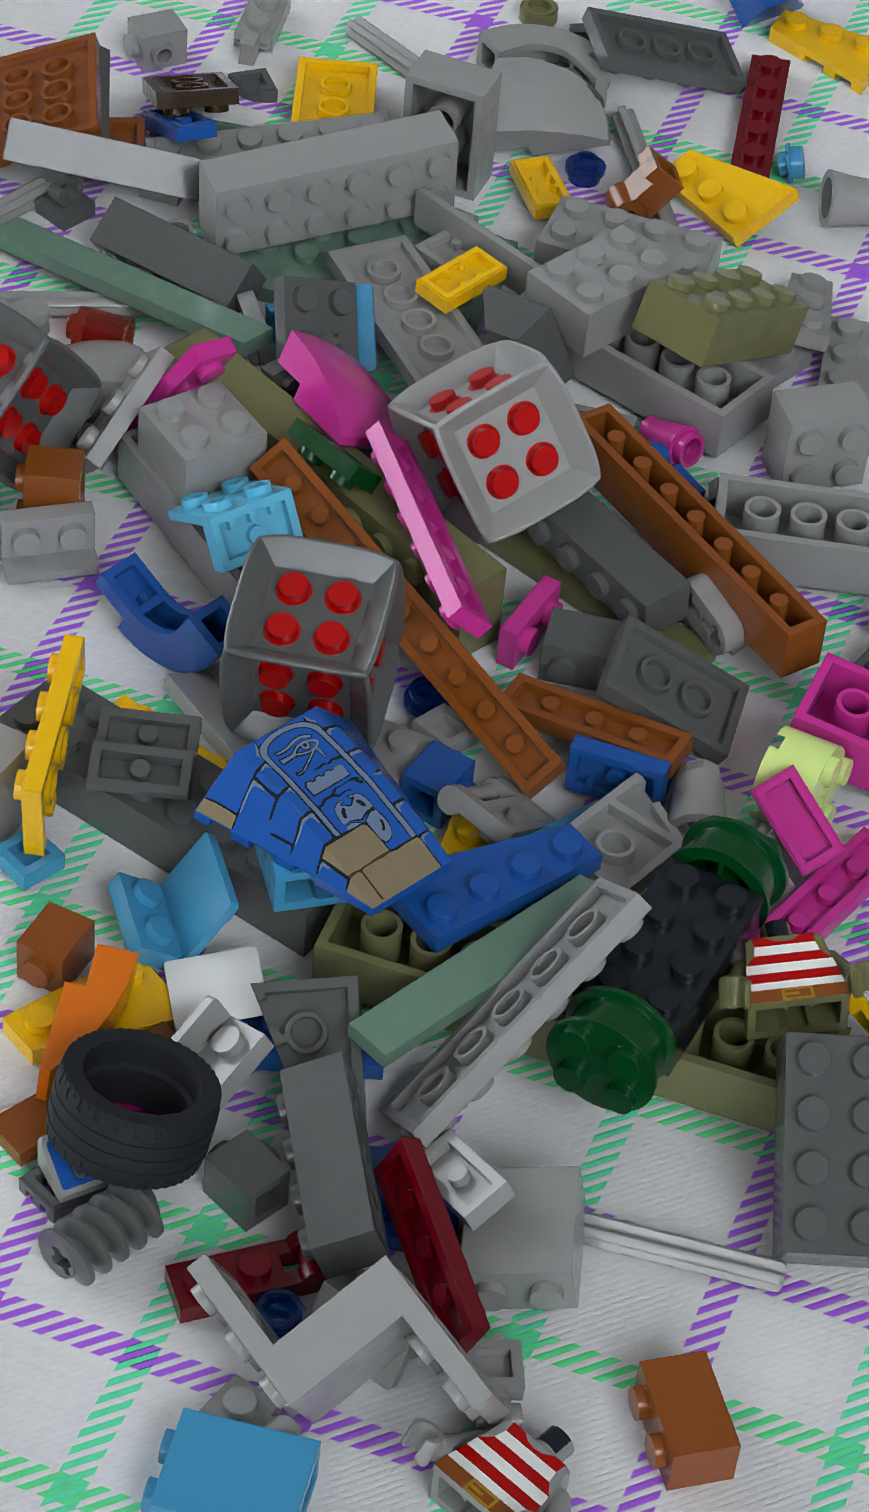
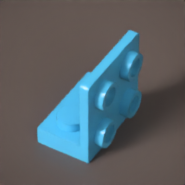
[167,476,303,573]

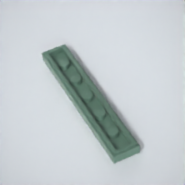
[348,874,593,1068]

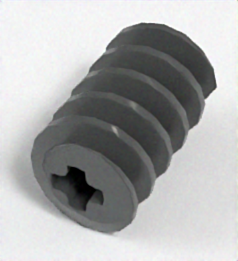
[38,1184,164,1286]

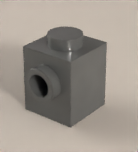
[203,1129,290,1232]

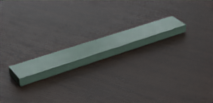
[0,217,273,358]

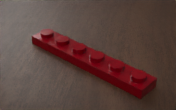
[731,54,791,178]

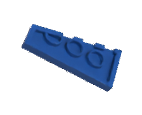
[390,824,603,953]

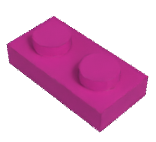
[496,575,563,670]

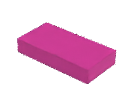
[750,765,847,878]

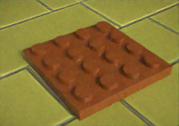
[0,32,102,168]

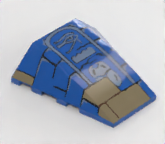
[194,706,452,916]

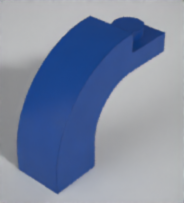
[95,552,231,673]

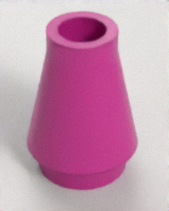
[639,415,705,468]

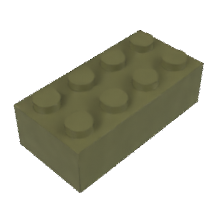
[632,265,810,368]

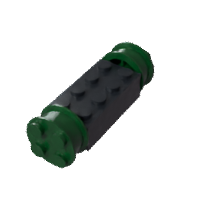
[546,815,788,1114]

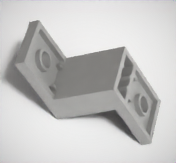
[187,1253,512,1427]

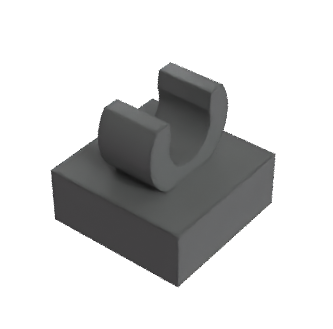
[36,174,95,232]

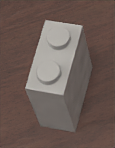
[461,1166,586,1312]

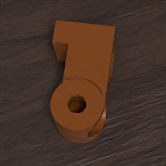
[605,145,684,219]

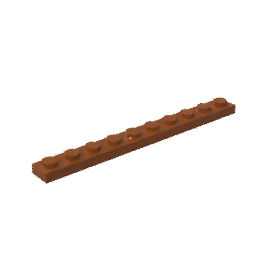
[249,437,568,799]

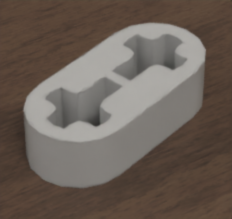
[686,573,745,656]

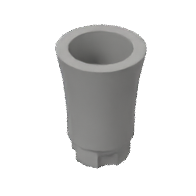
[818,169,869,227]
[668,759,726,838]

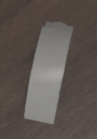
[476,24,610,108]

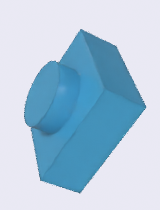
[0,831,65,891]

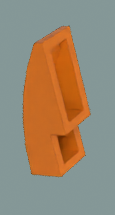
[35,943,139,1101]

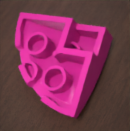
[278,330,394,447]

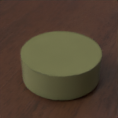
[519,0,559,27]

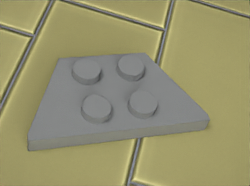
[567,772,683,894]

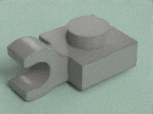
[199,1374,302,1435]

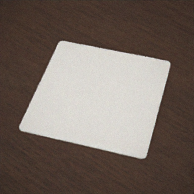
[164,946,264,1030]

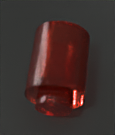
[66,306,136,344]

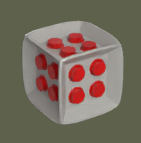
[388,340,601,545]

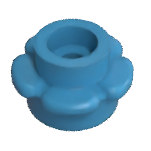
[778,143,805,183]

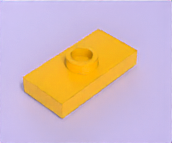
[509,156,571,220]
[415,246,508,314]

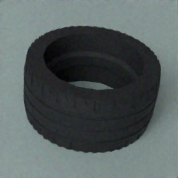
[45,1028,222,1190]

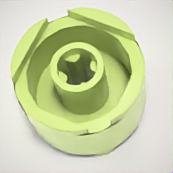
[749,725,853,825]

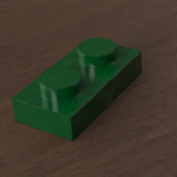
[287,417,382,494]

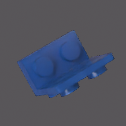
[564,734,675,806]

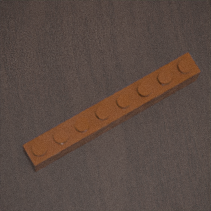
[580,403,827,678]

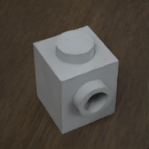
[123,9,188,72]

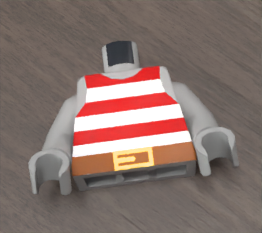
[400,1418,574,1512]

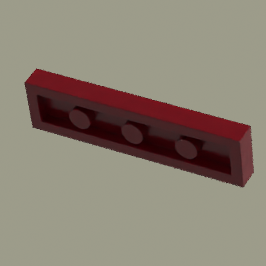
[374,1137,491,1353]

